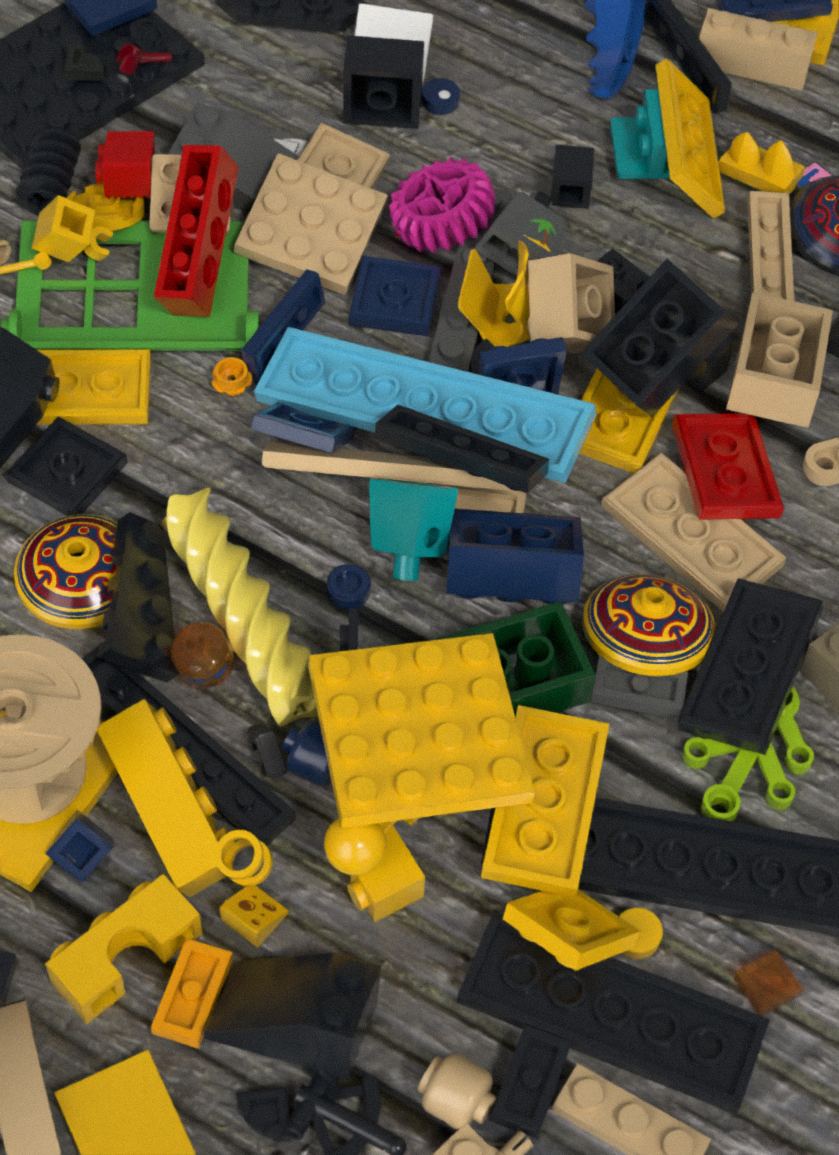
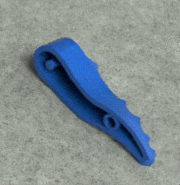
[584,0,647,98]

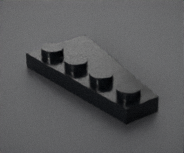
[98,512,179,682]

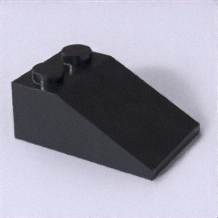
[204,953,381,1079]

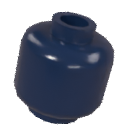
[282,718,331,787]

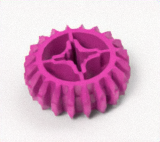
[389,157,496,254]

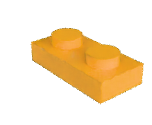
[151,938,233,1049]

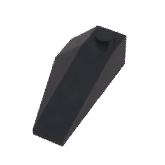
[0,327,60,468]

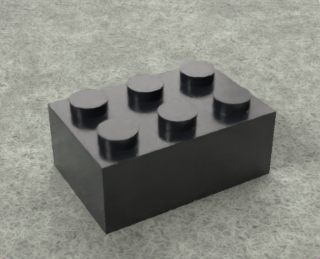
[581,259,738,417]

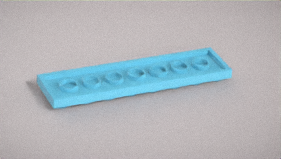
[254,327,597,483]

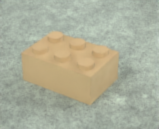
[726,292,833,428]

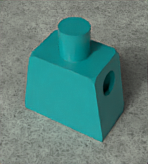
[369,478,458,581]

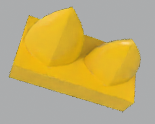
[718,132,805,194]

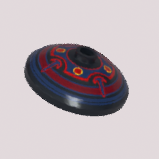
[790,175,839,276]

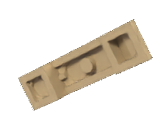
[0,1001,62,1155]

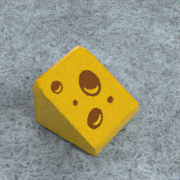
[219,886,289,948]

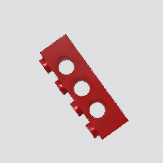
[154,145,239,317]

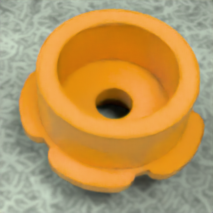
[212,357,252,396]

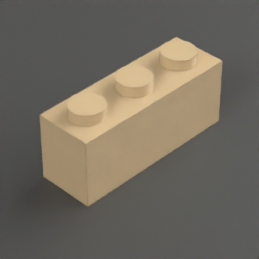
[699,8,818,91]

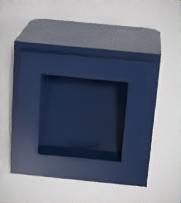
[45,810,114,883]

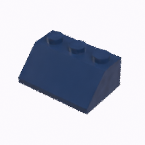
[446,508,584,604]

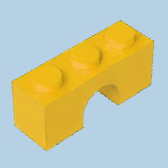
[45,874,202,1025]

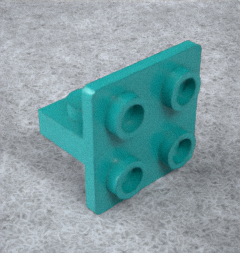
[610,89,670,179]

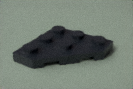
[215,0,369,32]

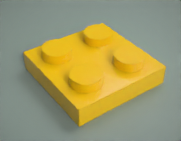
[503,889,640,970]

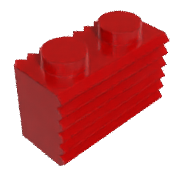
[95,131,155,199]

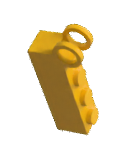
[97,699,273,898]

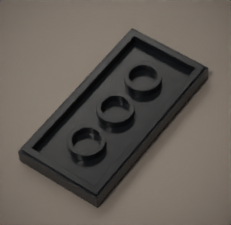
[677,578,823,755]

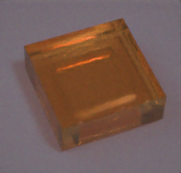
[733,949,803,1016]

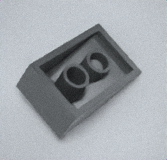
[168,103,300,212]

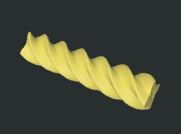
[160,487,318,727]

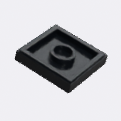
[6,416,128,516]

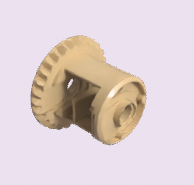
[0,635,102,823]

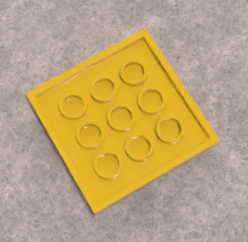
[308,633,535,828]

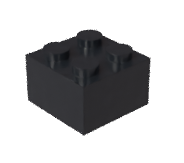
[343,35,424,129]

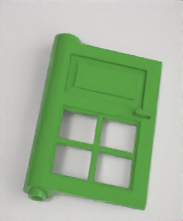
[1,221,259,351]

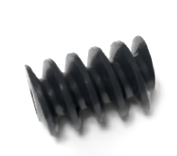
[16,128,81,216]

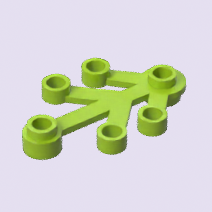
[682,686,814,822]

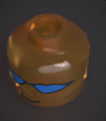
[171,622,235,689]

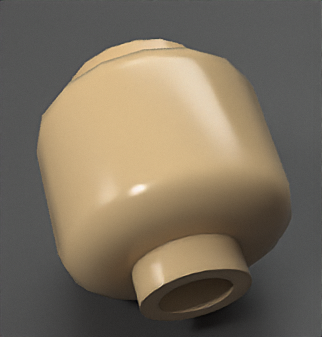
[418,1053,497,1130]

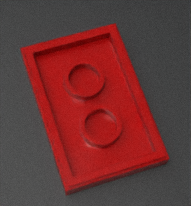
[672,413,784,520]

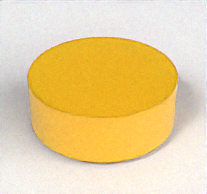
[619,908,663,959]

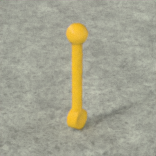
[0,252,52,275]

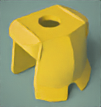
[458,240,531,347]

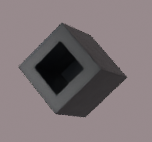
[551,144,594,209]

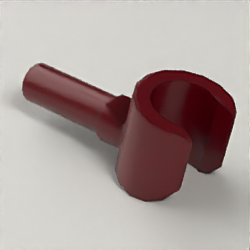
[115,43,172,74]

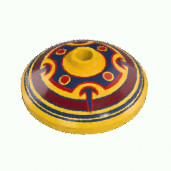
[14,514,118,629]
[582,574,716,676]

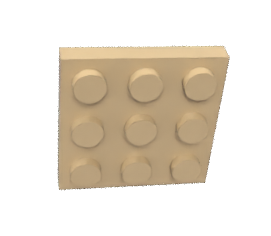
[234,153,388,295]

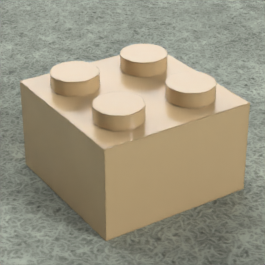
[527,253,615,354]

